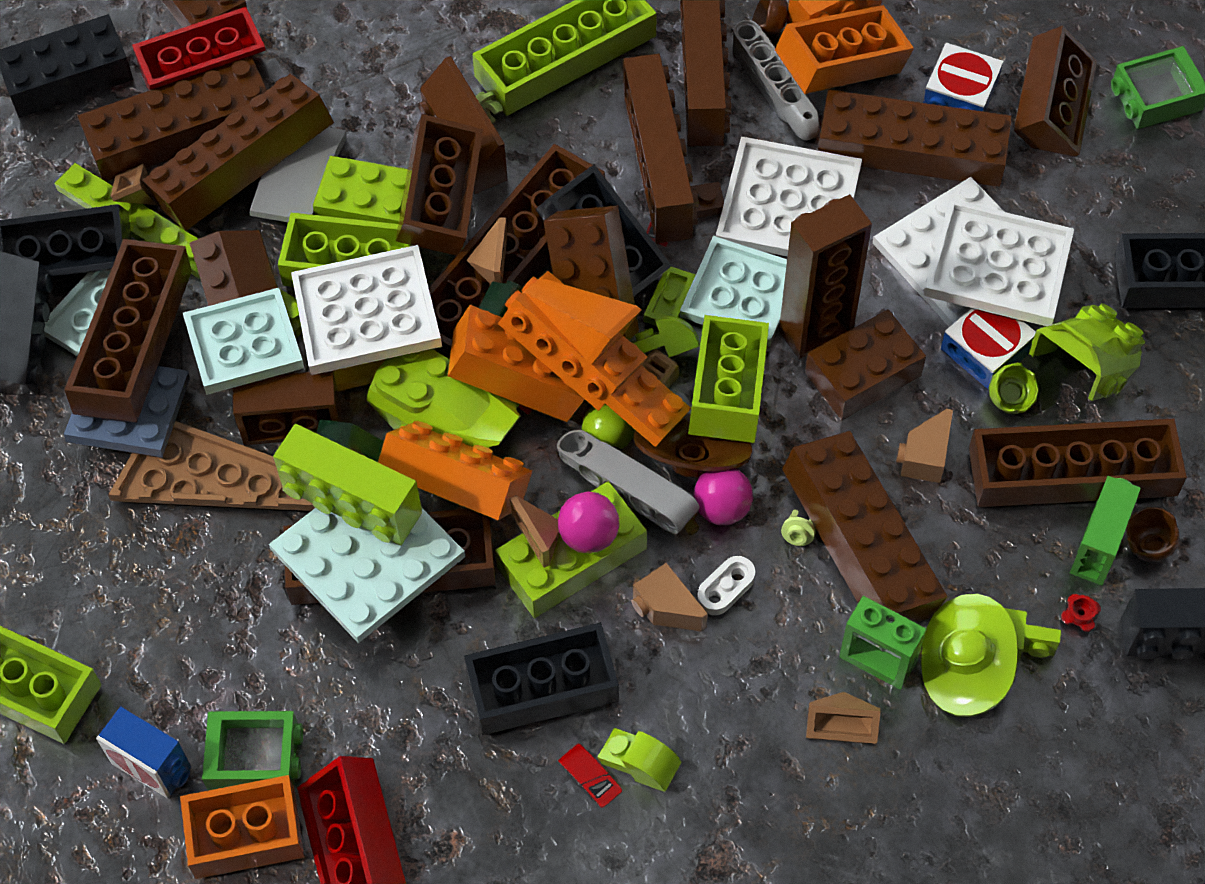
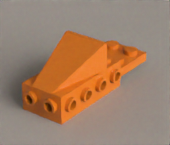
[498,271,691,447]

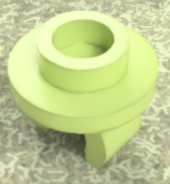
[476,91,503,123]
[781,509,815,546]

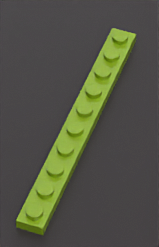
[54,163,302,339]

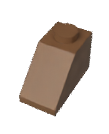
[896,409,953,483]
[631,563,708,631]

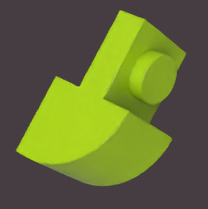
[631,316,701,358]
[1004,608,1061,663]
[597,728,682,792]

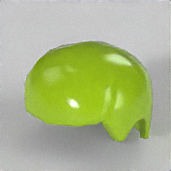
[988,362,1039,415]
[582,404,635,449]

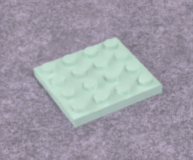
[269,507,465,643]

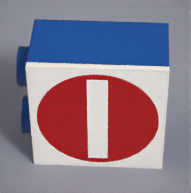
[923,43,1003,112]
[941,308,1036,390]
[96,706,191,798]

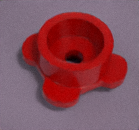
[1061,594,1101,632]

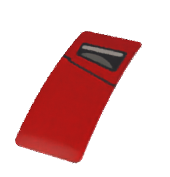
[558,744,622,808]

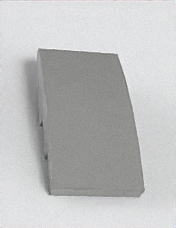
[250,127,346,222]

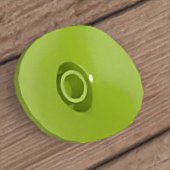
[921,594,1018,717]

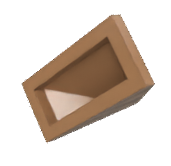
[111,164,157,205]
[466,217,508,290]
[510,495,560,568]
[806,692,881,744]

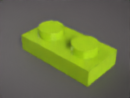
[644,267,696,326]

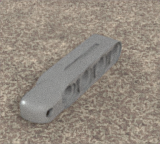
[732,20,819,140]
[557,430,699,534]

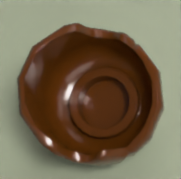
[752,0,789,37]
[1126,507,1180,562]

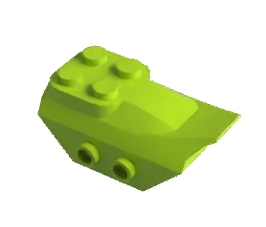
[1029,303,1146,401]
[366,349,521,448]

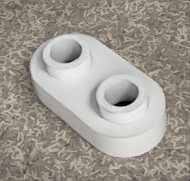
[697,556,755,615]

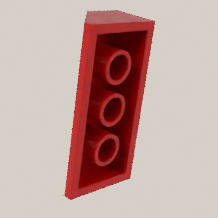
[132,7,266,90]
[297,756,406,884]

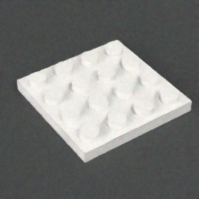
[716,136,862,256]
[873,177,1004,327]
[923,199,1074,326]
[291,245,442,375]

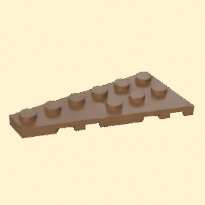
[108,421,315,511]

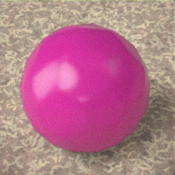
[693,468,754,525]
[558,491,619,554]

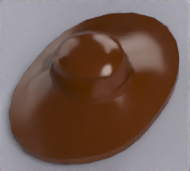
[634,413,753,478]

